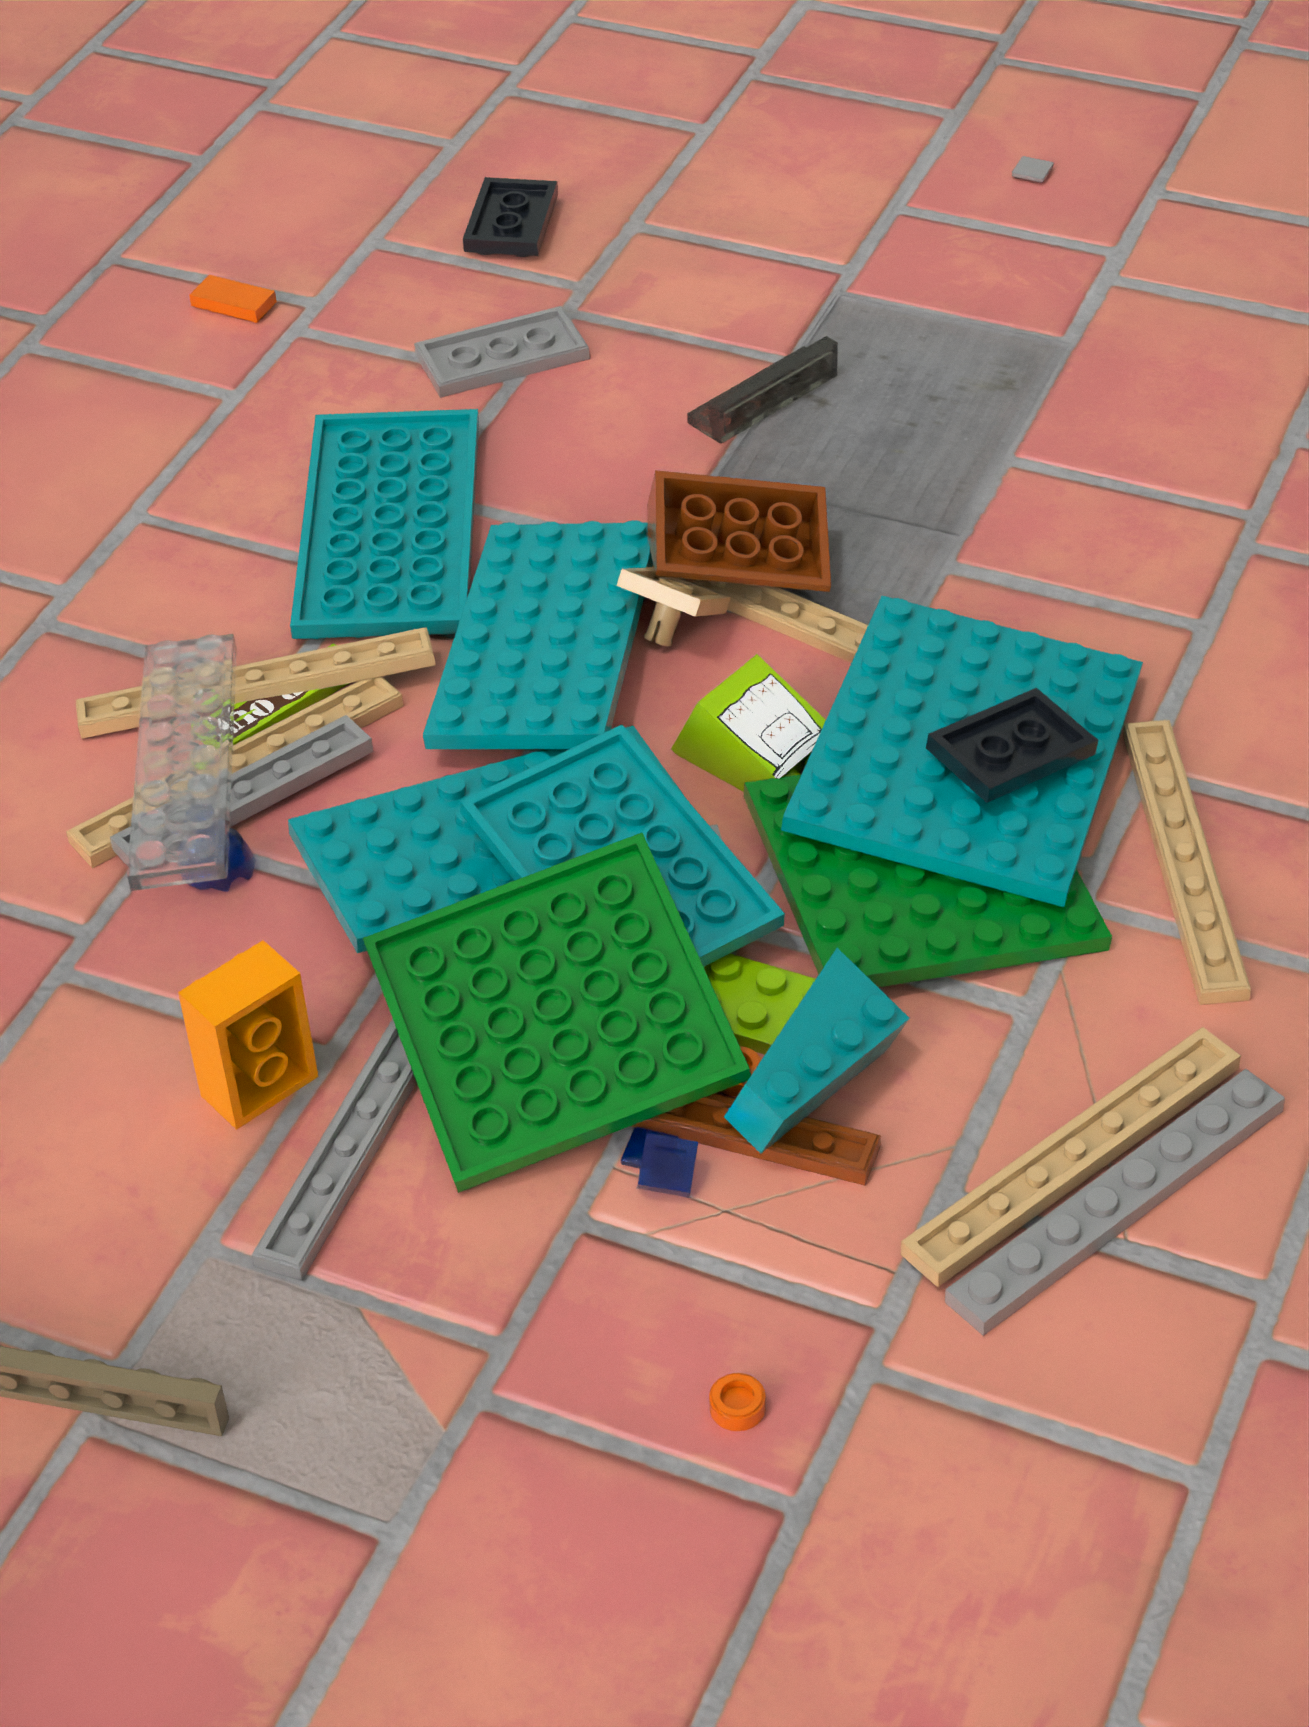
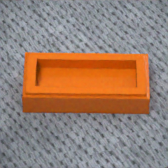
[189,274,277,323]

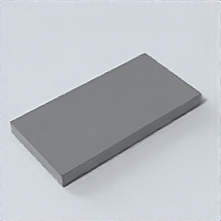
[414,306,590,398]

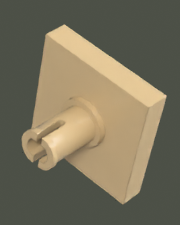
[616,567,731,646]

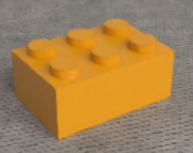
[178,940,319,1130]

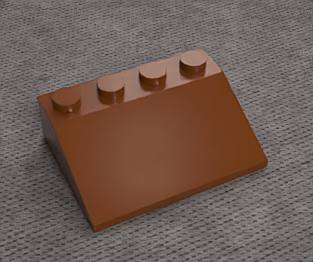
[647,470,831,592]

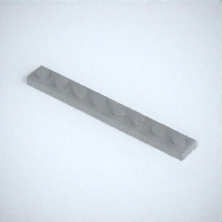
[945,1069,1285,1336]

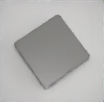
[1012,156,1054,183]

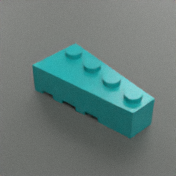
[724,948,910,1154]

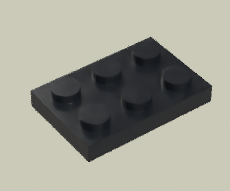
[463,177,558,257]
[926,688,1099,803]

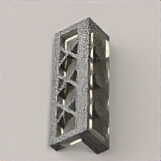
[687,336,838,444]

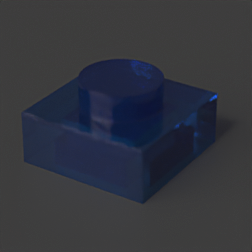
[636,1133,698,1197]

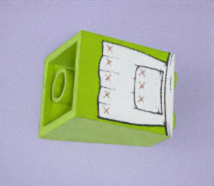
[671,654,826,792]

